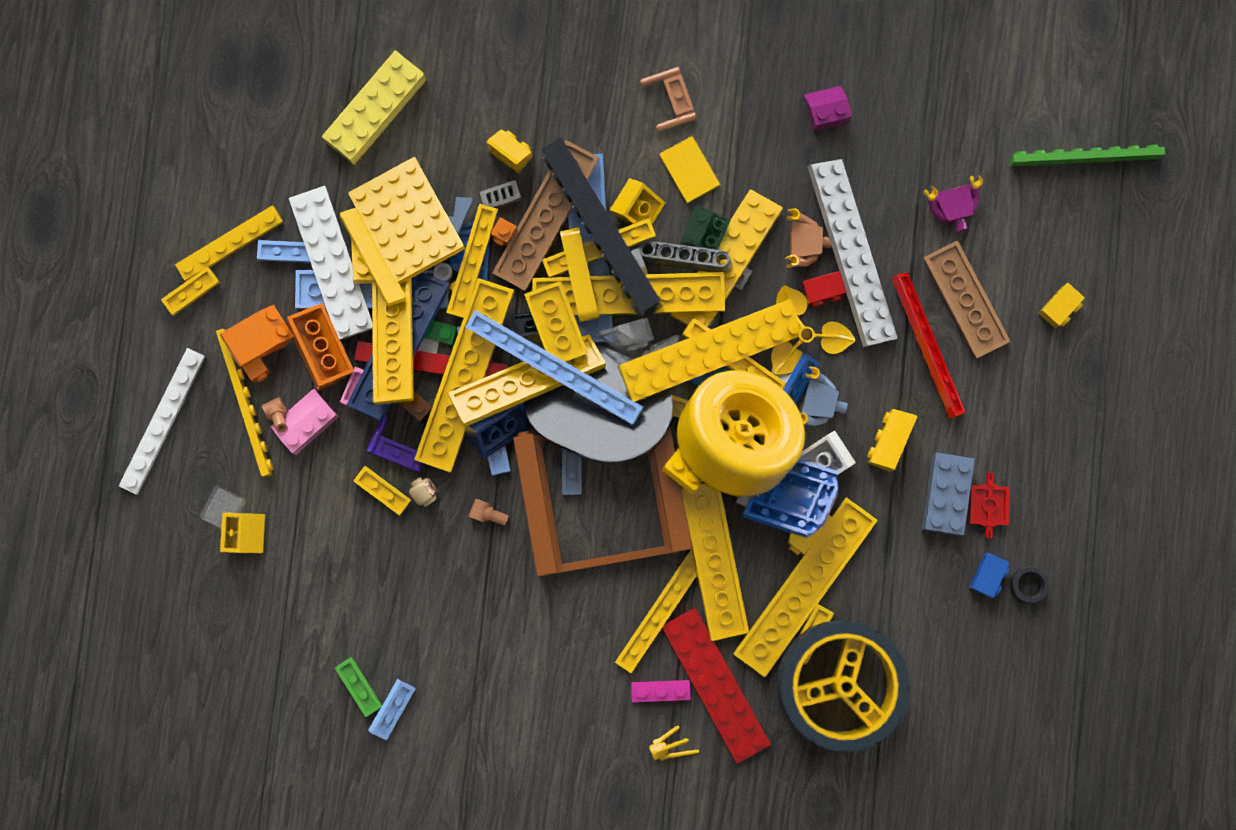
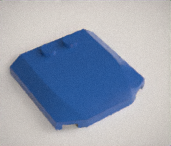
[743,459,838,538]

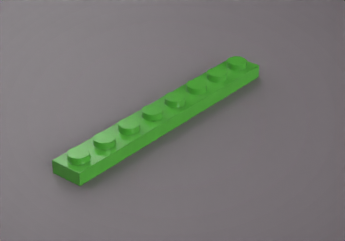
[1009,145,1165,166]

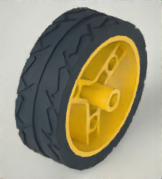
[777,620,910,752]

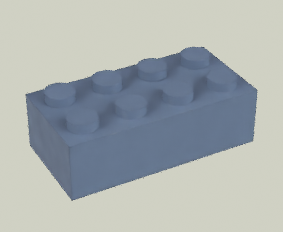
[922,452,975,536]

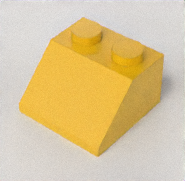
[486,129,532,174]
[610,178,665,225]

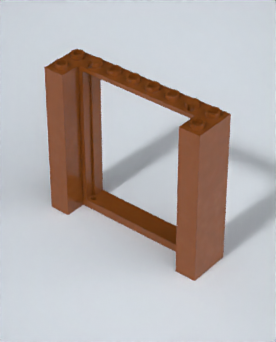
[514,428,692,577]

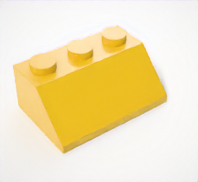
[867,409,917,472]

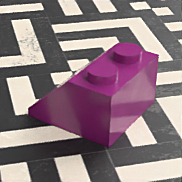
[804,86,852,131]

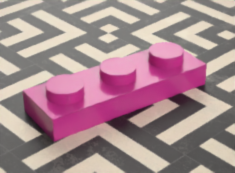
[631,680,690,702]

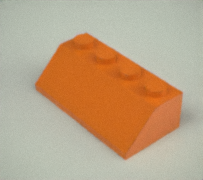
[286,303,355,391]

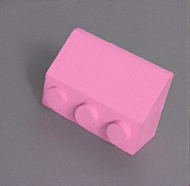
[271,389,339,455]

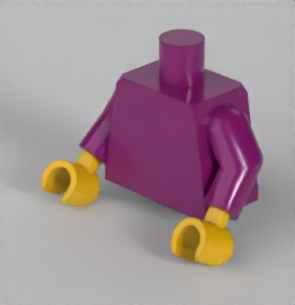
[924,175,983,232]

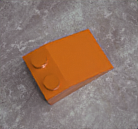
[220,305,294,367]

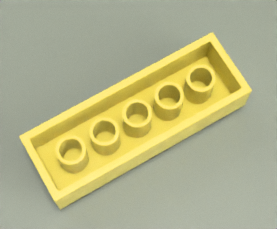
[322,50,426,165]

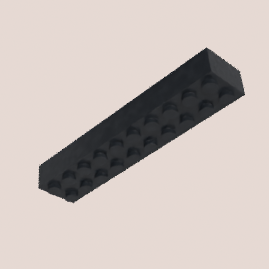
[541,138,664,318]

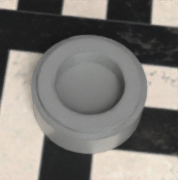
[433,263,453,282]

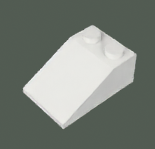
[799,431,856,475]

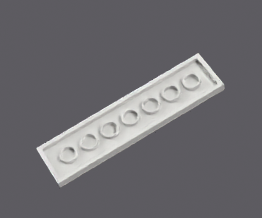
[289,186,373,340]

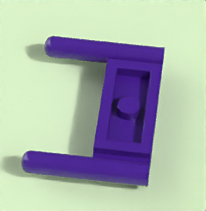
[366,414,424,473]

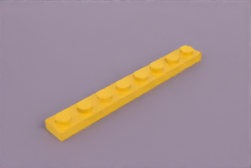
[216,329,274,478]
[615,549,697,673]

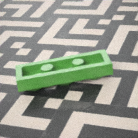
[335,657,382,717]

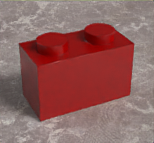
[801,271,846,307]

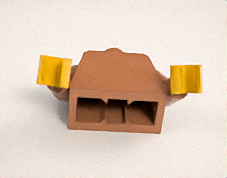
[786,208,832,268]

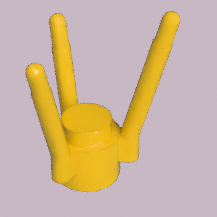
[649,726,699,761]

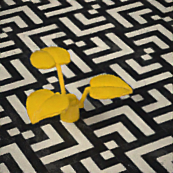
[771,286,855,375]

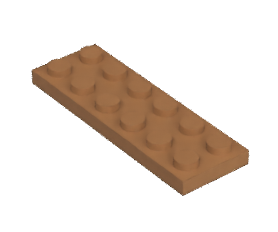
[923,240,1011,359]

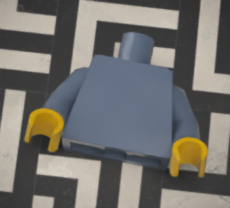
[800,367,848,426]

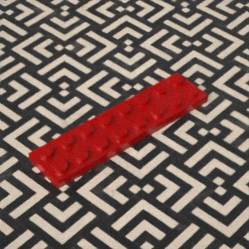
[662,608,771,764]

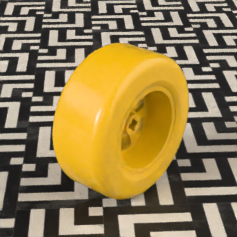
[677,371,805,496]

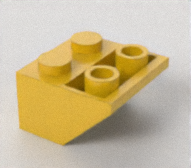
[220,512,265,553]

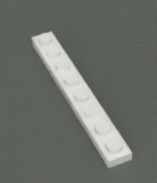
[119,348,206,495]

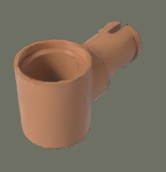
[262,397,287,432]
[468,498,509,526]

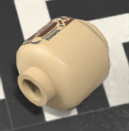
[409,477,438,507]

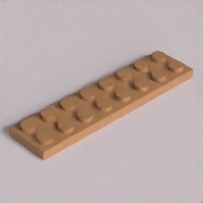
[492,140,600,291]

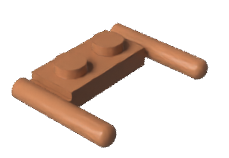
[640,67,697,132]

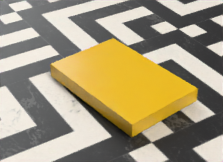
[659,136,720,204]

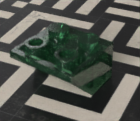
[680,205,731,250]

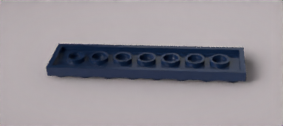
[346,272,450,422]

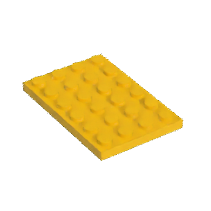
[348,157,465,285]

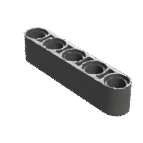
[639,241,733,273]

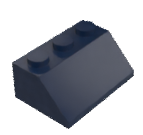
[465,402,530,459]

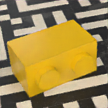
[1038,283,1085,328]

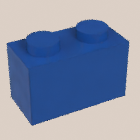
[969,553,1010,598]

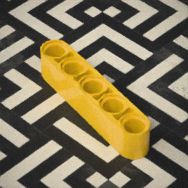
[560,227,599,322]

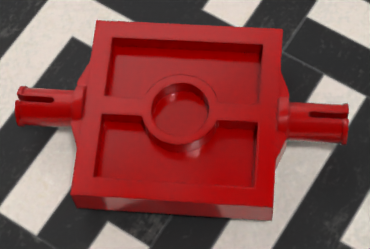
[969,472,1010,538]

